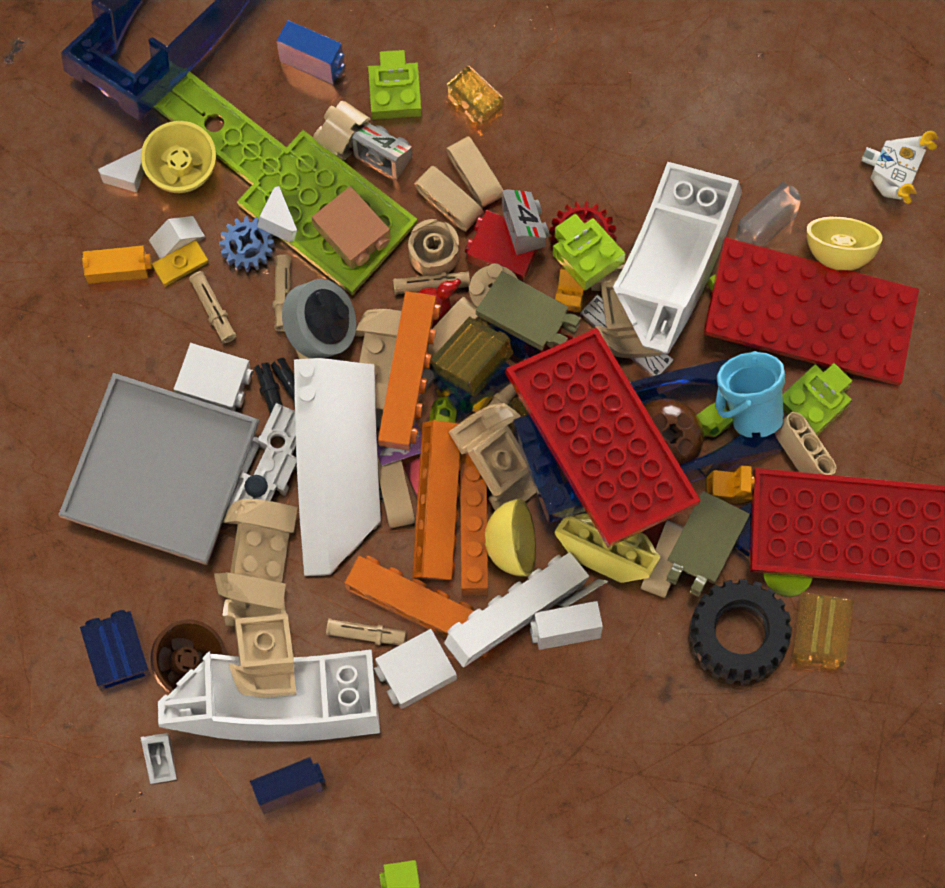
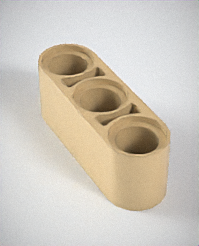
[446,136,503,208]
[414,166,484,231]
[428,297,482,367]
[775,412,836,475]
[378,458,415,529]
[641,520,684,598]

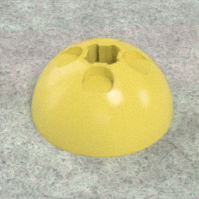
[141,121,216,193]
[807,217,883,271]
[485,499,536,577]

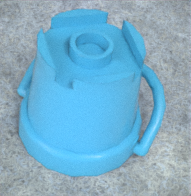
[715,351,785,437]

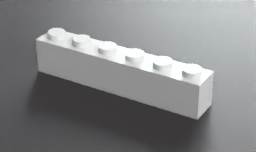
[444,552,589,668]

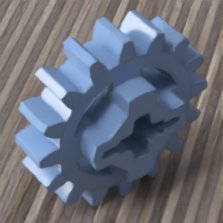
[219,216,275,272]

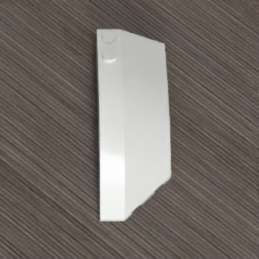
[613,162,742,354]
[294,358,381,576]
[158,650,380,742]

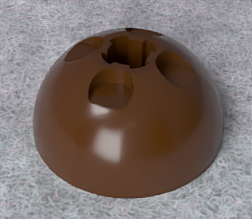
[644,398,704,471]
[150,619,227,693]

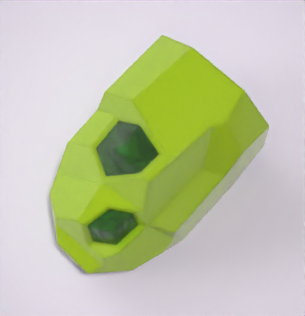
[429,397,457,423]
[697,402,733,437]

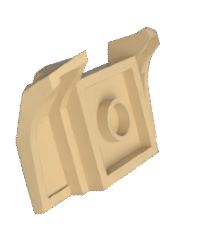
[591,265,661,358]
[355,309,402,410]
[449,403,550,511]
[214,499,298,610]
[223,599,296,698]

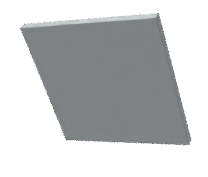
[58,373,260,565]

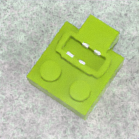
[368,50,422,120]
[553,214,625,291]
[783,363,852,436]

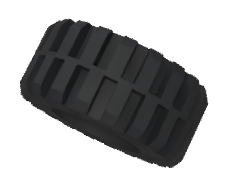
[689,579,792,685]

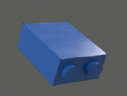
[277,20,346,84]

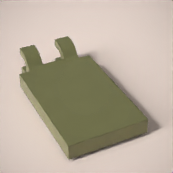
[475,271,581,351]
[666,491,750,597]

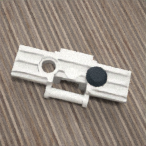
[226,403,297,514]

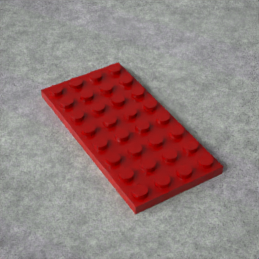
[703,237,919,386]
[505,328,701,548]
[750,468,945,589]

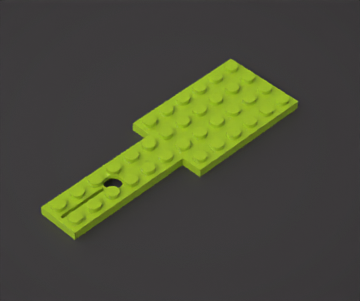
[141,60,418,296]

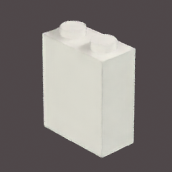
[174,343,253,411]
[530,601,603,650]
[374,629,457,710]

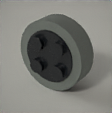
[282,279,356,359]

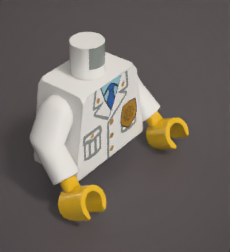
[861,131,939,204]

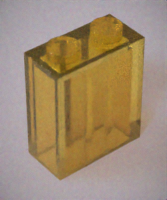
[430,316,513,397]
[791,592,854,669]

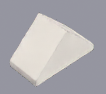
[98,148,144,193]
[257,186,297,242]
[149,216,205,259]
[141,733,177,784]

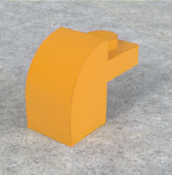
[555,266,584,313]
[706,466,755,504]

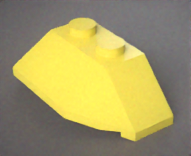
[555,513,660,583]

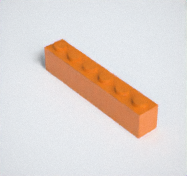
[378,291,440,451]
[412,420,462,581]
[460,452,488,596]
[345,556,489,657]

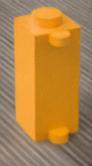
[82,246,152,284]

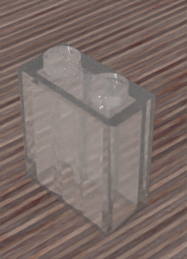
[735,182,801,247]

